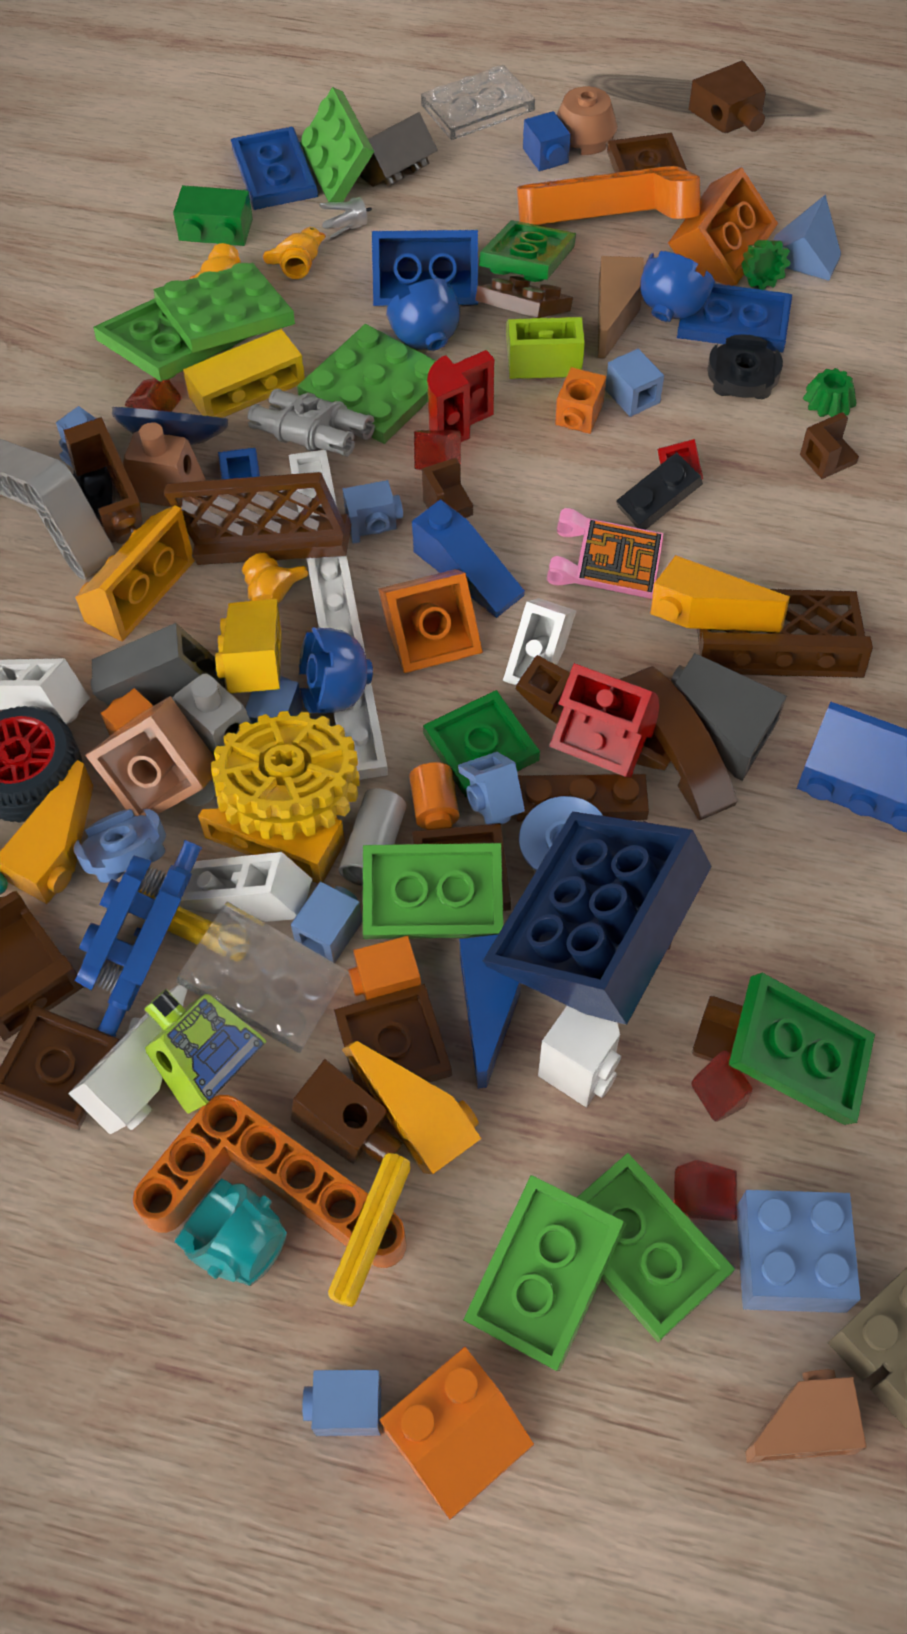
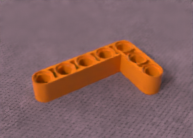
[517,166,700,225]
[133,1095,406,1268]

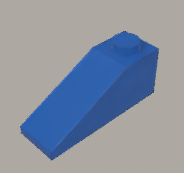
[412,499,525,618]
[459,934,521,1089]

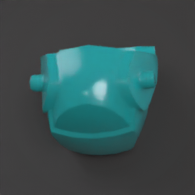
[174,1178,288,1286]

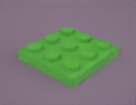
[153,263,295,353]
[93,298,247,382]
[297,324,436,444]

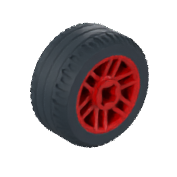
[0,706,83,823]

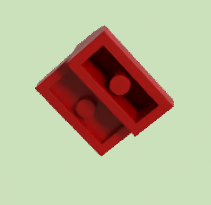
[427,350,495,453]
[549,663,659,778]

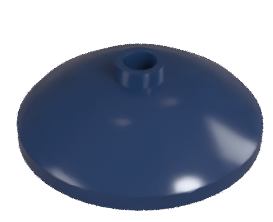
[112,407,228,445]

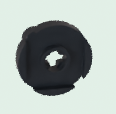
[707,335,783,399]

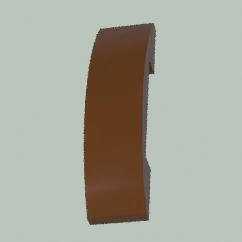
[515,655,671,771]
[619,666,738,821]

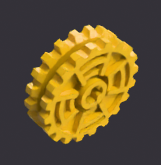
[211,711,360,840]

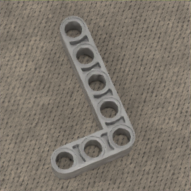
[0,439,116,580]

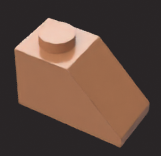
[745,1369,867,1463]

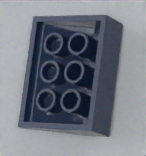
[483,811,712,1025]

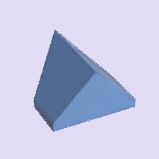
[773,194,841,281]

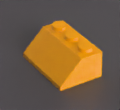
[75,505,195,642]

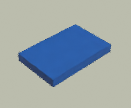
[231,126,318,210]
[677,284,793,353]

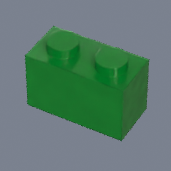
[173,185,253,246]

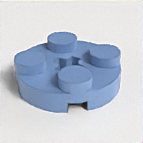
[74,809,166,883]

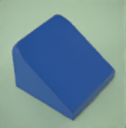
[218,447,260,479]

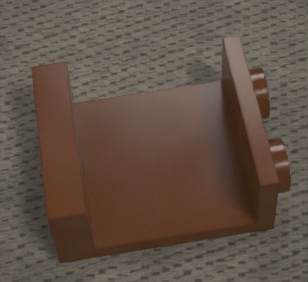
[63,417,143,544]

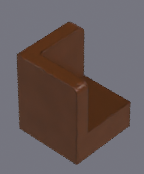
[800,412,859,479]
[422,458,473,518]
[692,996,743,1072]

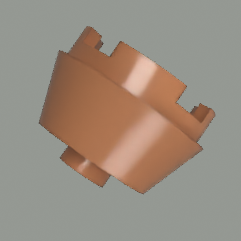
[556,86,618,155]

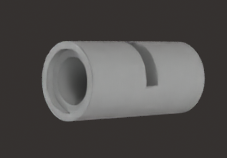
[339,788,407,886]

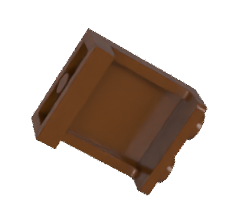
[0,891,84,1041]

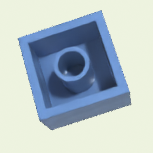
[736,1190,861,1313]

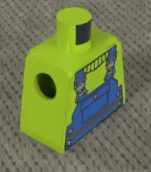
[144,989,267,1114]

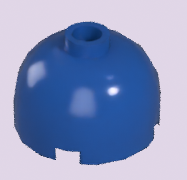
[640,251,715,322]
[386,279,460,351]
[299,627,373,713]

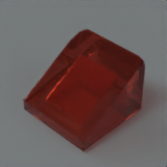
[124,378,182,412]
[414,430,461,470]
[691,1050,753,1122]
[674,1160,737,1222]

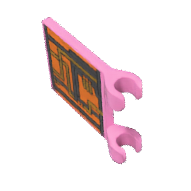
[547,508,664,599]

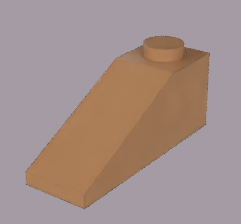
[598,256,644,358]

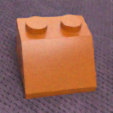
[378,569,483,673]
[379,1347,534,1520]

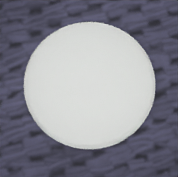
[184,780,215,806]

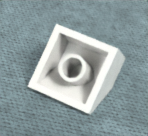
[538,1006,621,1108]

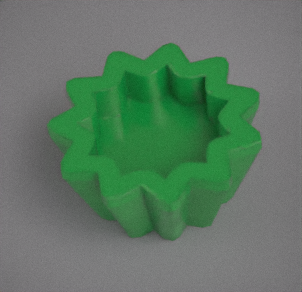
[741,240,791,290]
[803,368,857,417]

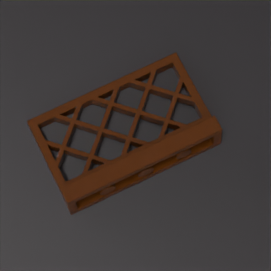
[164,472,352,565]
[697,589,873,678]

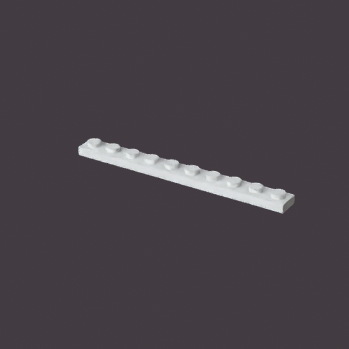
[288,450,388,780]

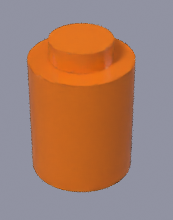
[409,762,460,830]

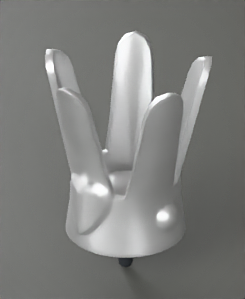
[319,197,372,240]

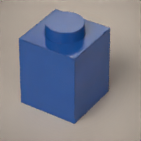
[523,111,571,172]

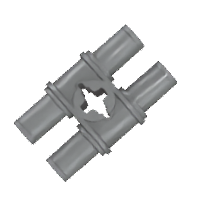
[248,388,375,457]

